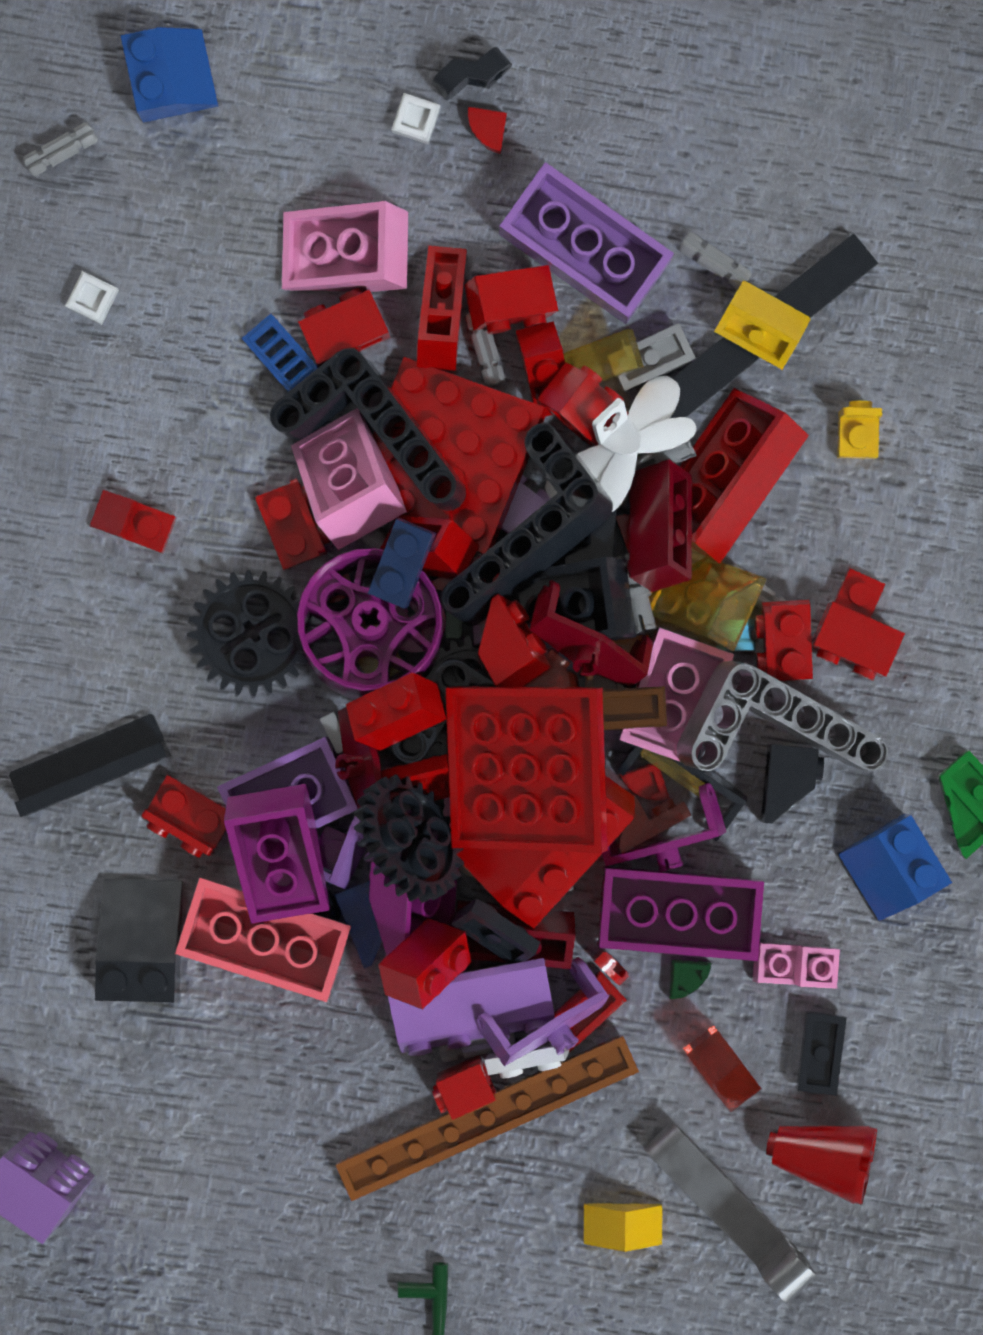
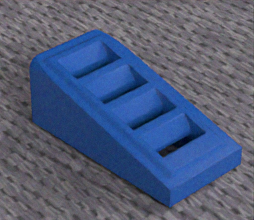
[242,314,319,392]

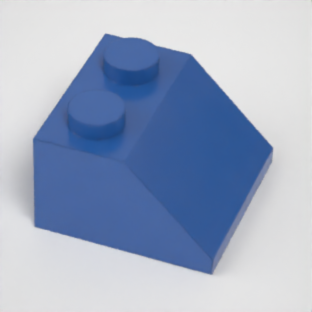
[120,27,219,123]
[838,813,952,921]

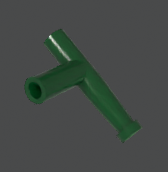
[398,1262,448,1335]

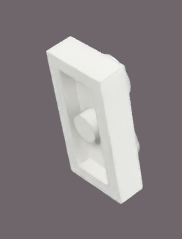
[485,1042,569,1078]

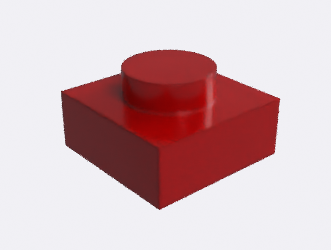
[833,568,886,618]

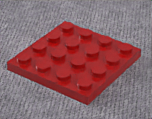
[373,357,548,554]
[446,686,608,853]

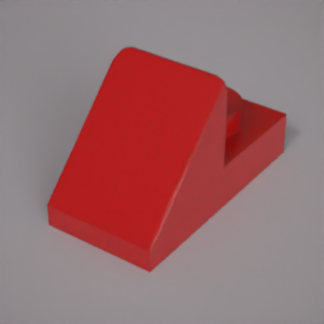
[89,490,177,554]

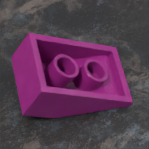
[224,784,330,924]
[369,862,458,955]

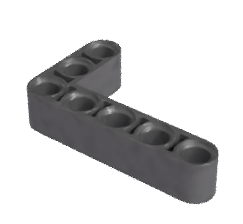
[676,661,888,771]
[644,1121,817,1304]

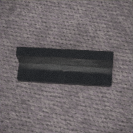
[9,714,171,817]

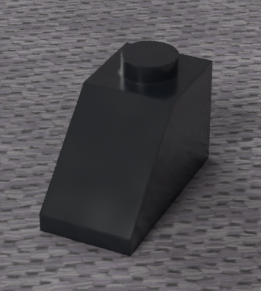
[760,744,824,824]

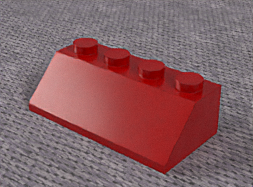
[680,388,809,564]

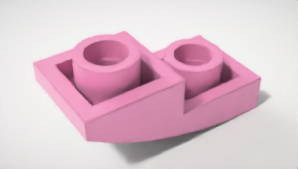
[752,942,840,989]

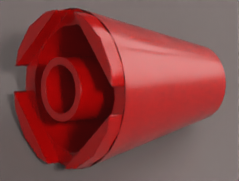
[766,1126,877,1205]

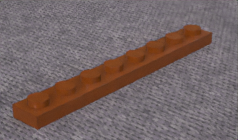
[335,1034,639,1201]

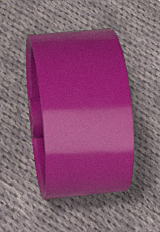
[297,548,443,700]

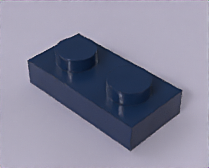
[368,518,436,609]

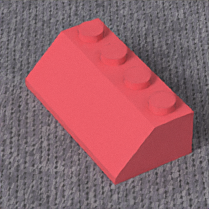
[175,877,351,1002]

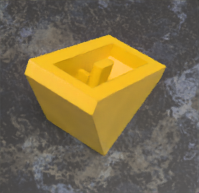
[583,1203,662,1252]

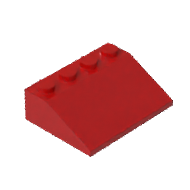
[456,775,635,929]

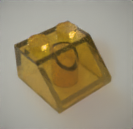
[652,557,767,651]

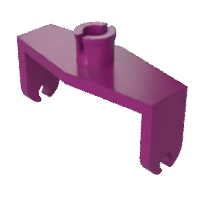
[602,783,727,872]

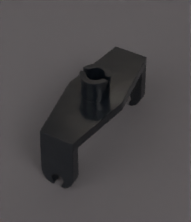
[617,743,747,841]

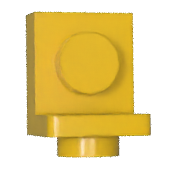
[837,401,882,459]

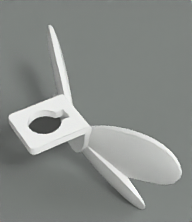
[545,376,696,512]

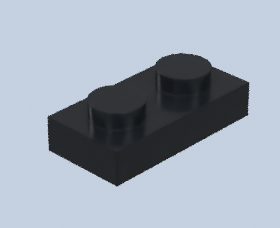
[451,899,540,964]
[796,1011,847,1096]

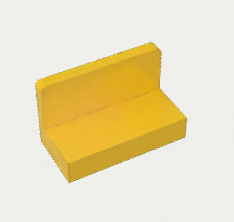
[714,281,811,370]

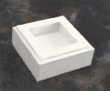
[391,93,441,145]
[65,271,119,325]

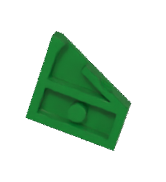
[938,750,983,859]

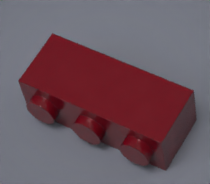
[628,459,692,592]
[454,900,576,969]

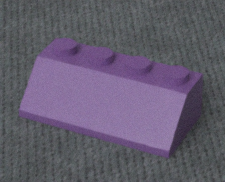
[388,958,555,1056]

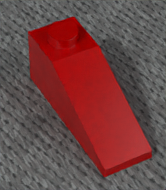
[417,245,467,371]

